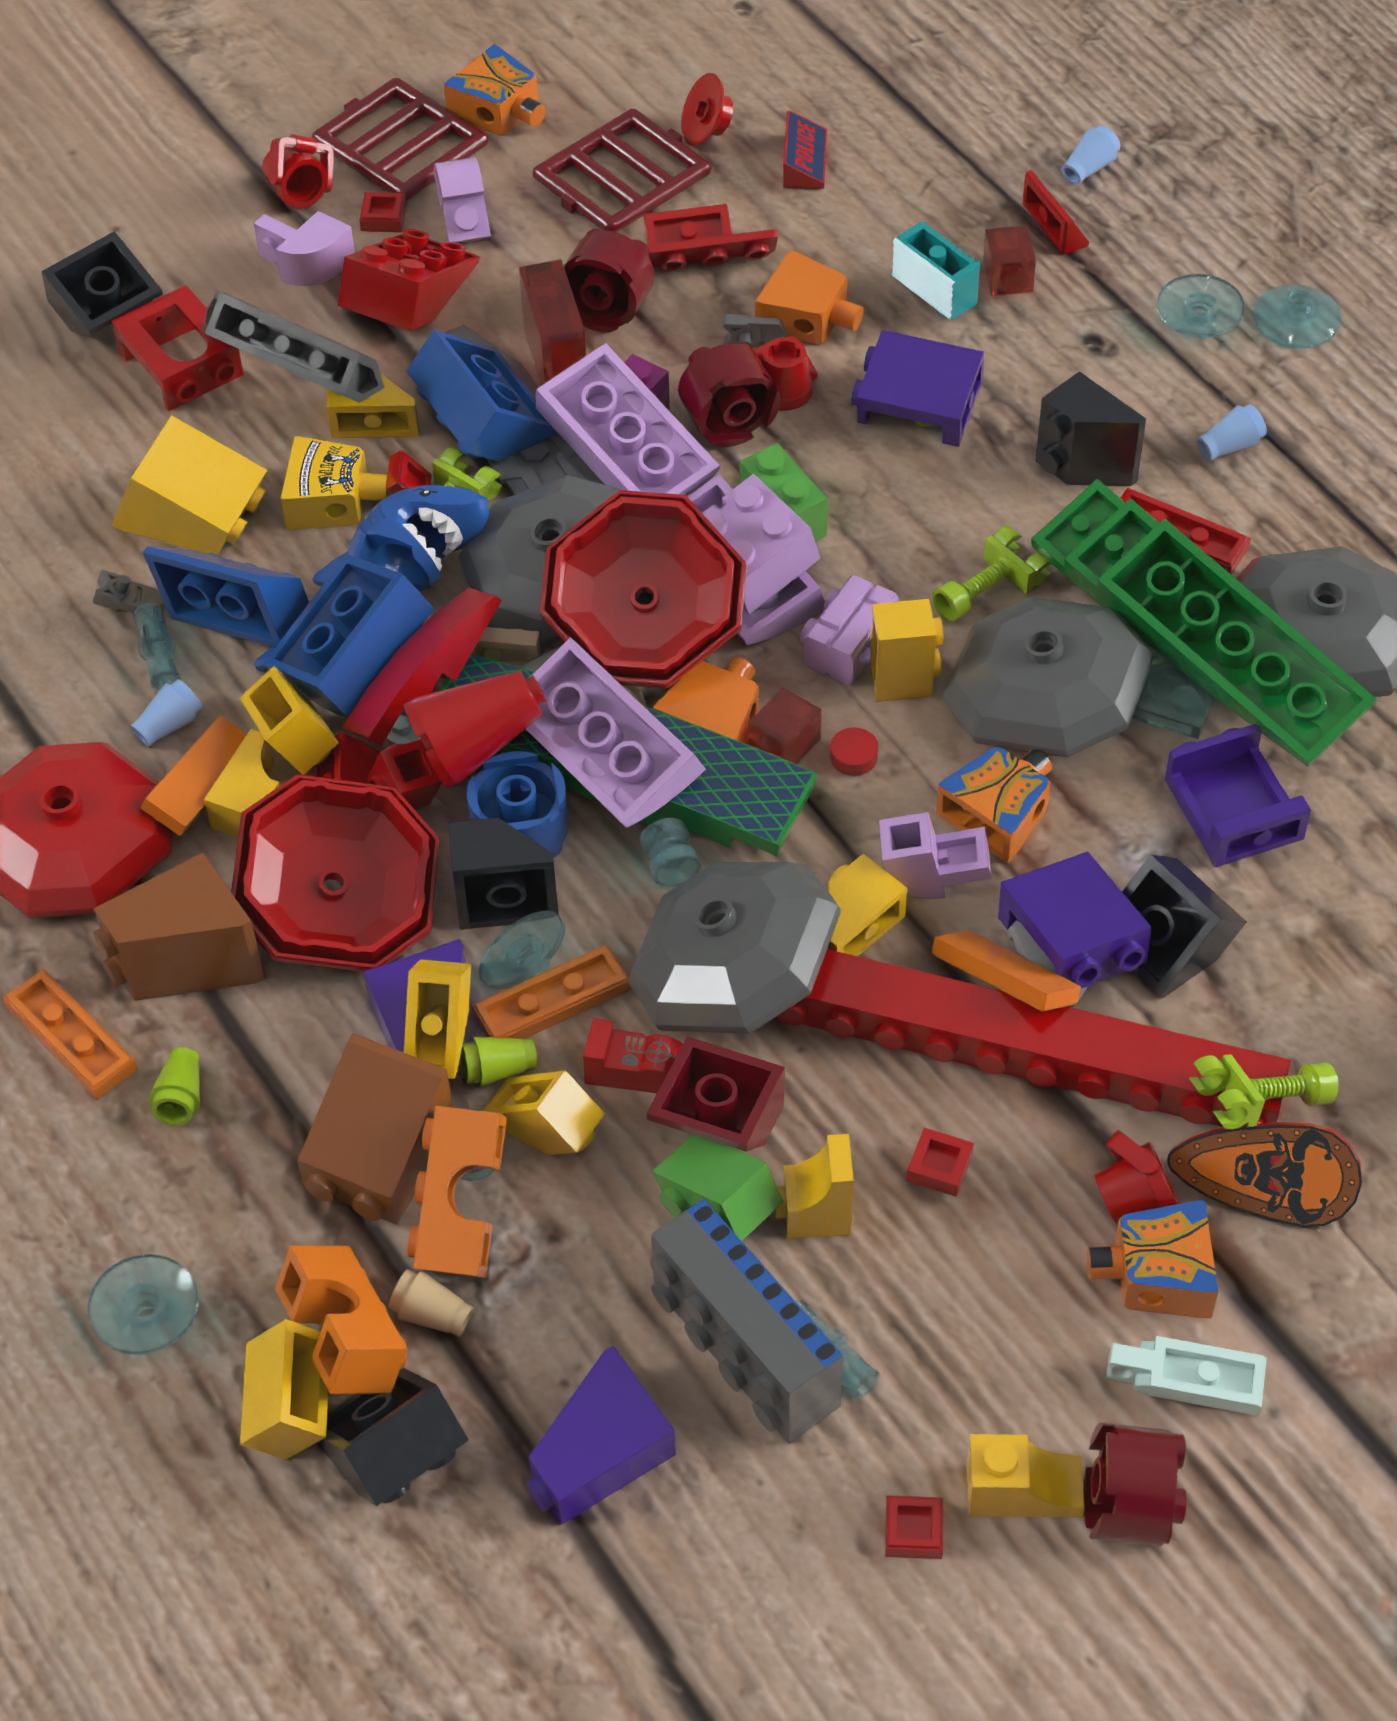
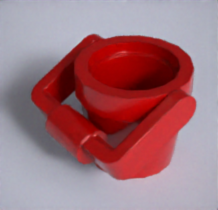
[262,134,334,209]
[753,336,818,411]
[1094,1130,1179,1224]

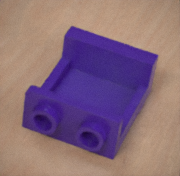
[851,330,984,447]
[1165,724,1311,868]
[998,851,1151,988]

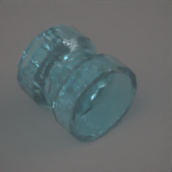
[640,818,701,887]

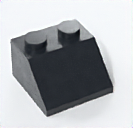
[41,231,163,336]
[1035,371,1146,486]
[448,818,559,930]
[1122,854,1247,998]
[317,1368,469,1506]

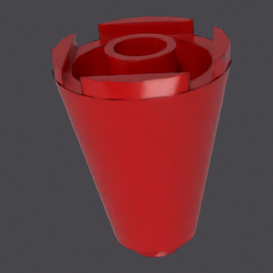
[404,671,547,788]

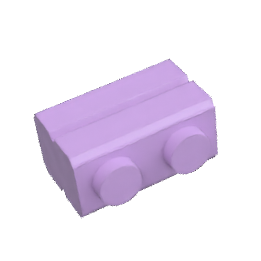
[800,575,899,685]

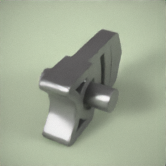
[723,314,786,347]
[92,570,163,618]

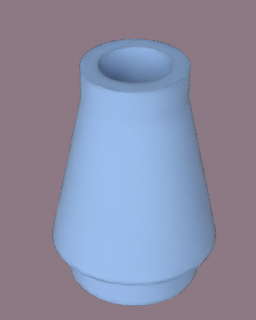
[1061,125,1120,185]
[1197,404,1267,461]
[130,679,203,747]

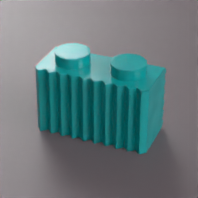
[891,222,980,320]

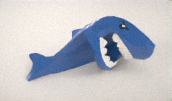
[254,485,489,671]

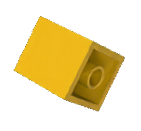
[111,415,267,555]

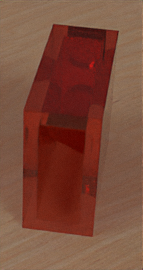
[519,259,586,386]

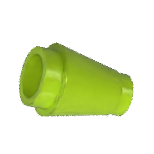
[459,1037,537,1088]
[148,1047,200,1126]

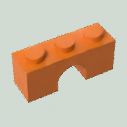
[407,1106,507,1278]
[275,1245,407,1394]

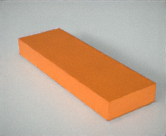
[140,715,247,837]
[932,930,1081,1012]
[471,944,631,1039]
[2,968,138,1100]

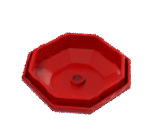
[539,490,747,689]
[0,742,173,918]
[231,774,440,972]

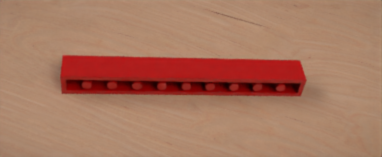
[775,949,1291,1127]

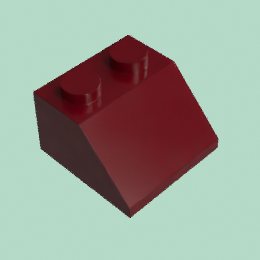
[647,1036,785,1152]

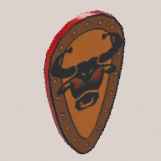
[1167,1122,1363,1227]

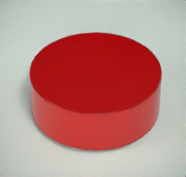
[830,727,878,775]

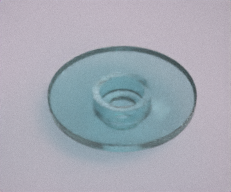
[1157,274,1244,338]
[1254,284,1341,348]
[479,911,565,990]
[88,1254,198,1355]

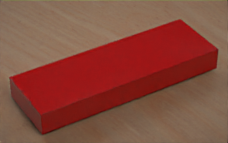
[1120,488,1251,575]

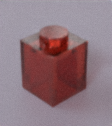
[983,225,1036,296]
[748,687,821,764]

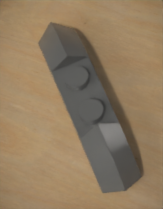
[202,290,384,402]

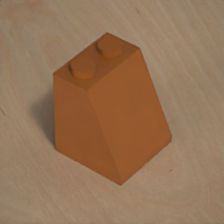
[93,853,265,1001]
[297,1033,453,1225]

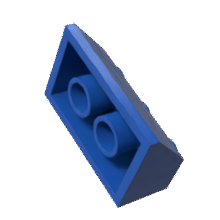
[406,330,557,461]
[142,546,309,647]
[263,554,434,719]

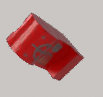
[583,1018,683,1094]

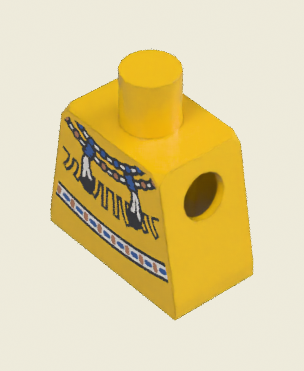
[281,436,390,530]

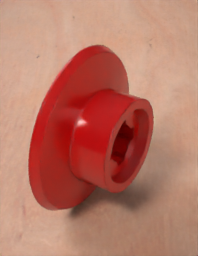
[681,73,733,145]

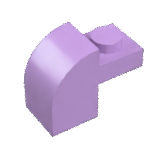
[434,157,491,244]
[254,211,355,286]
[879,812,992,899]

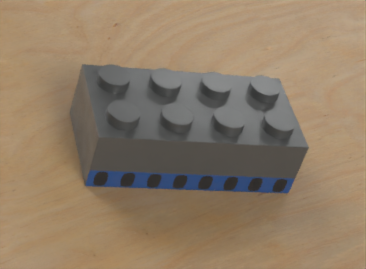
[650,1198,843,1444]

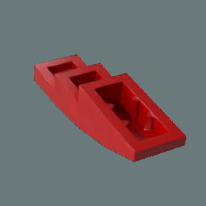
[342,588,502,746]

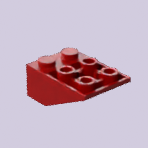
[337,229,480,332]

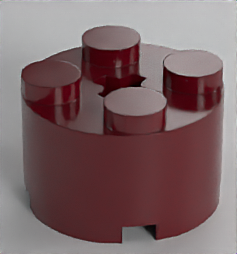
[556,229,654,332]
[678,343,781,447]
[1084,1422,1187,1547]

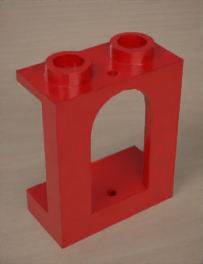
[111,285,244,412]

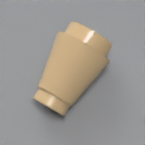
[388,1269,474,1337]

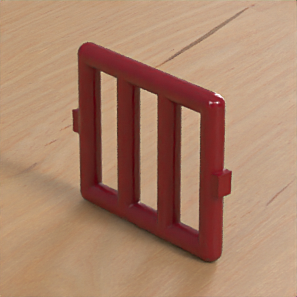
[312,78,489,201]
[532,109,712,232]

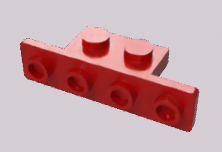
[643,204,778,271]

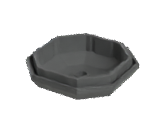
[458,475,641,647]
[1236,546,1397,697]
[943,596,1154,757]
[628,862,841,1034]

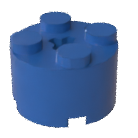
[467,751,569,858]

